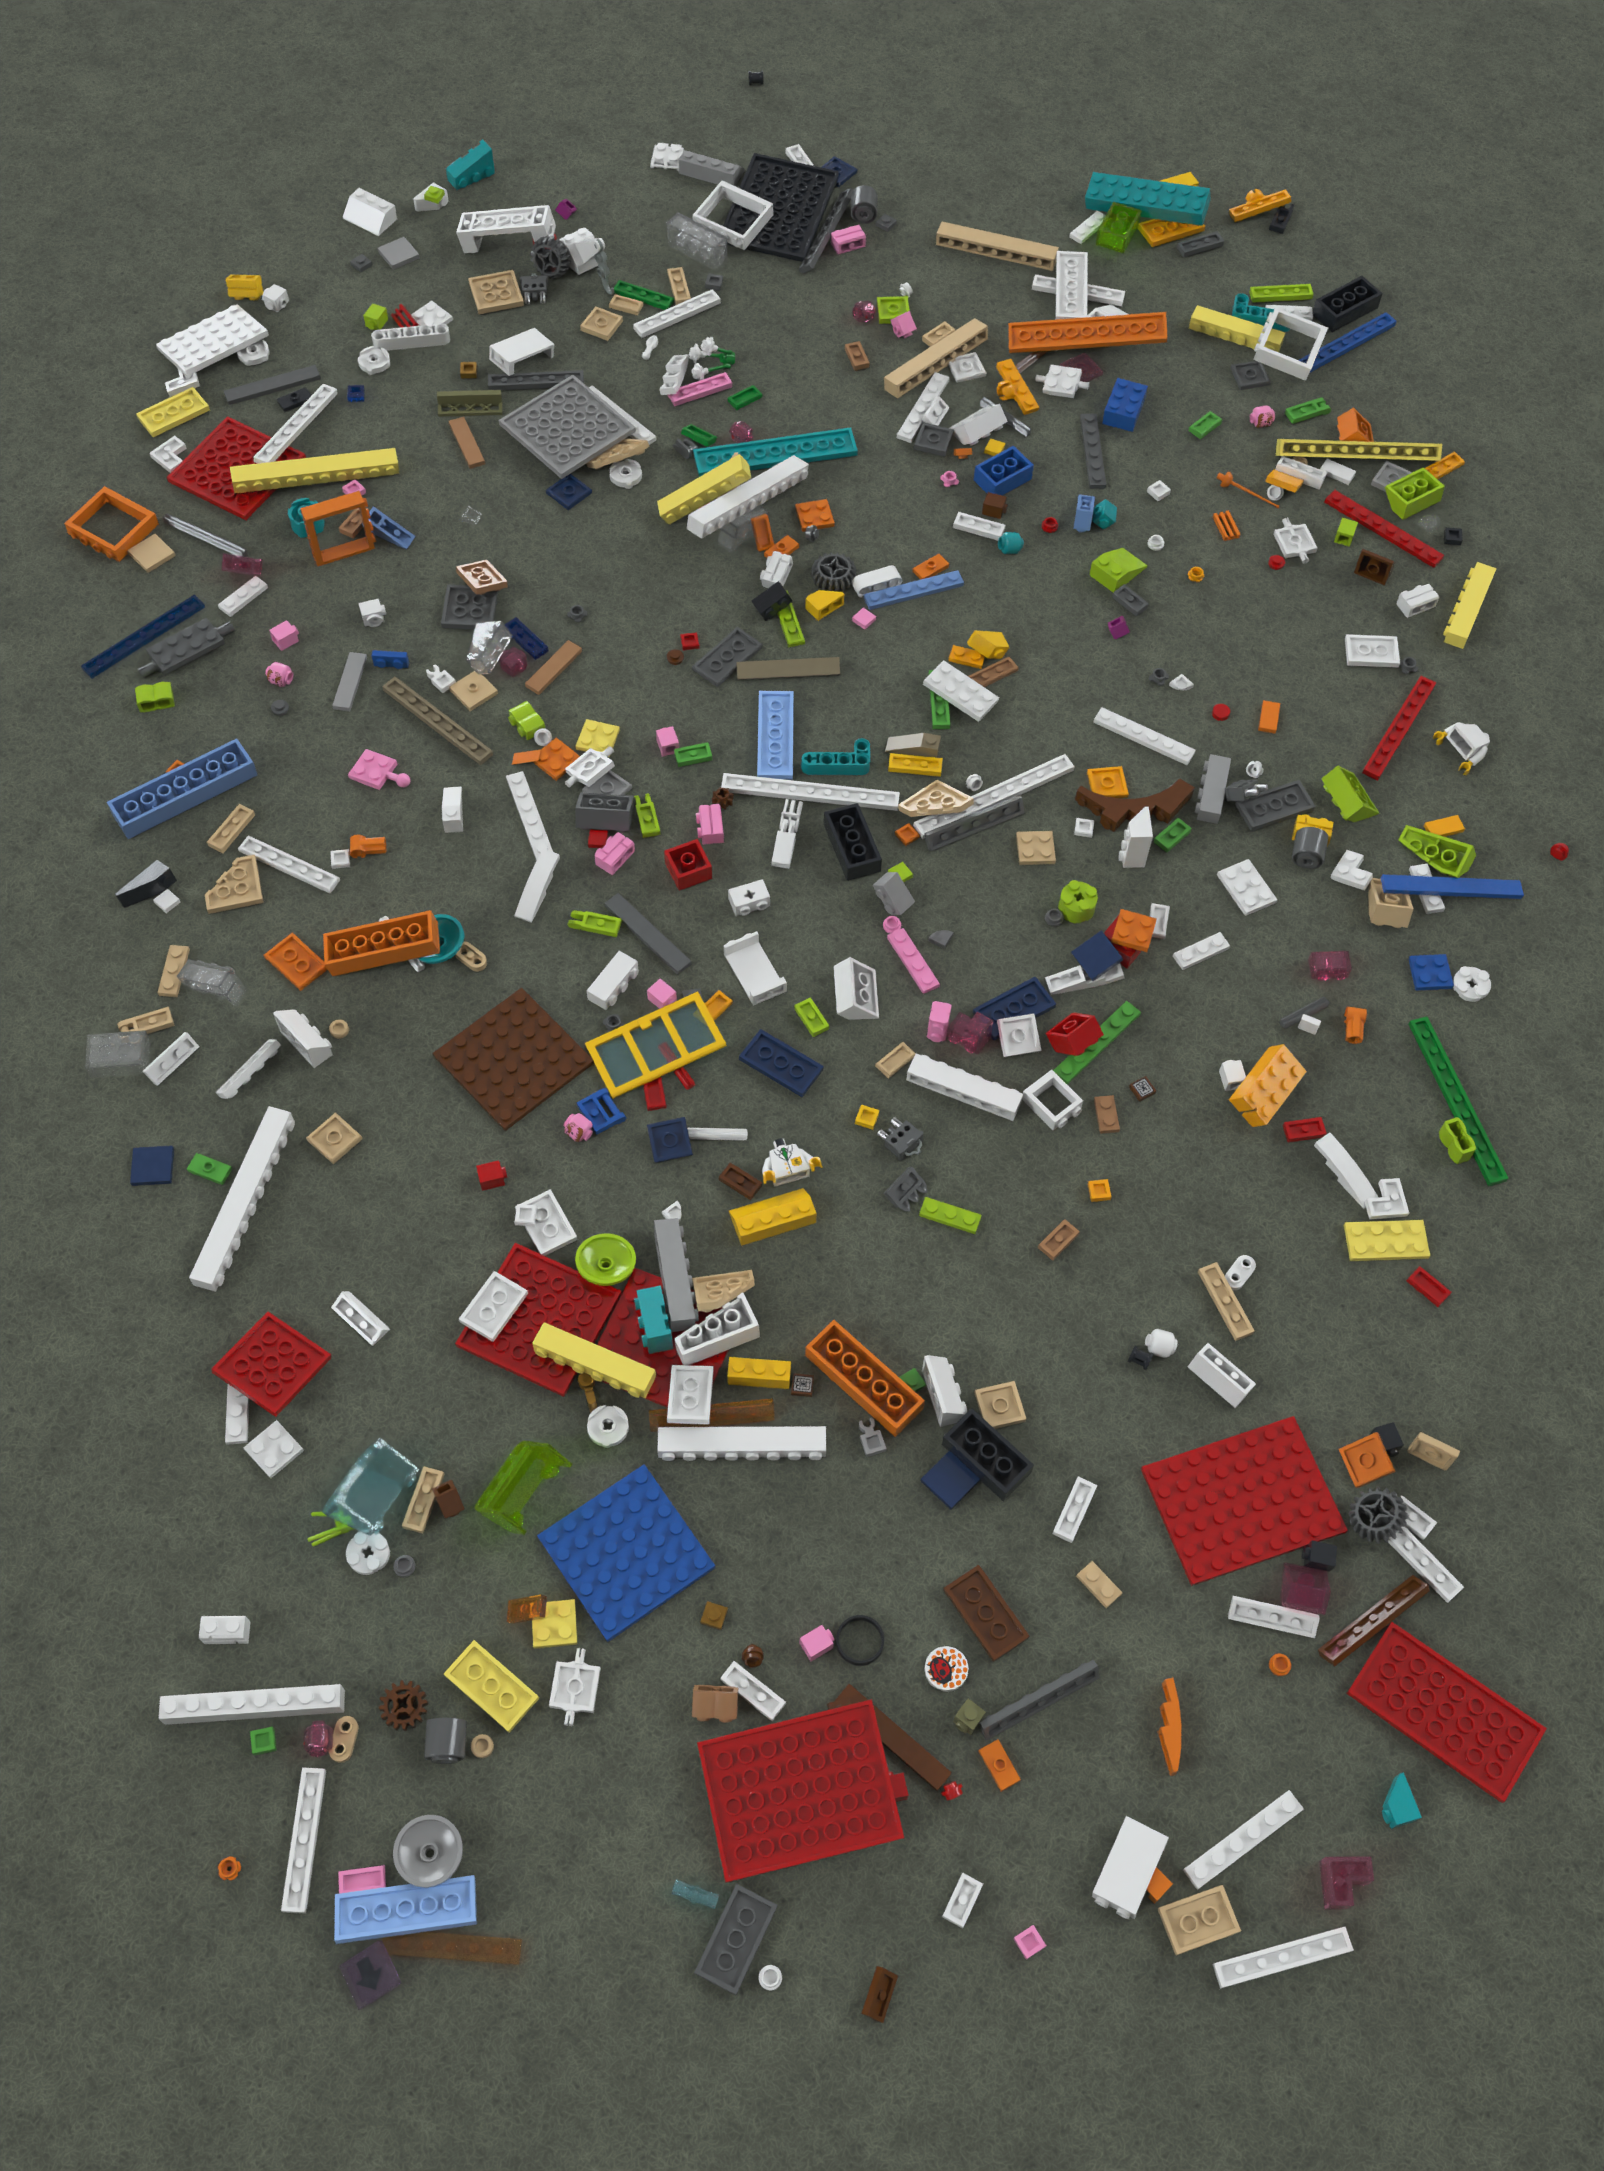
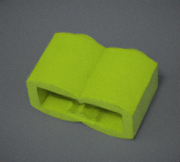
[135,682,175,712]
[508,701,546,740]
[1439,1117,1476,1164]

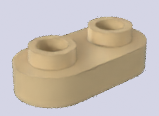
[455,942,487,972]
[329,1716,359,1763]

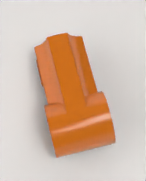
[350,835,386,858]
[1344,1006,1367,1044]

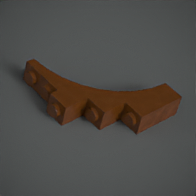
[1075,779,1195,832]

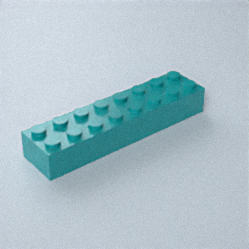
[1085,172,1211,226]

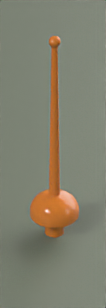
[1216,471,1280,508]

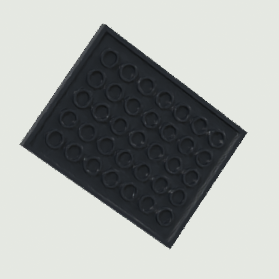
[718,153,839,262]

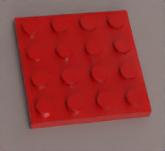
[211,1312,331,1417]

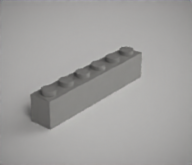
[654,1218,699,1332]

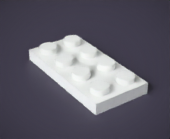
[923,660,999,722]

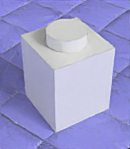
[1219,1060,1246,1091]

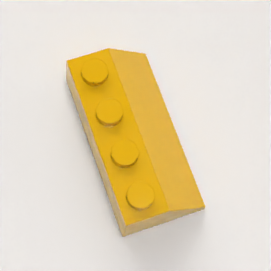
[729,1188,817,1246]

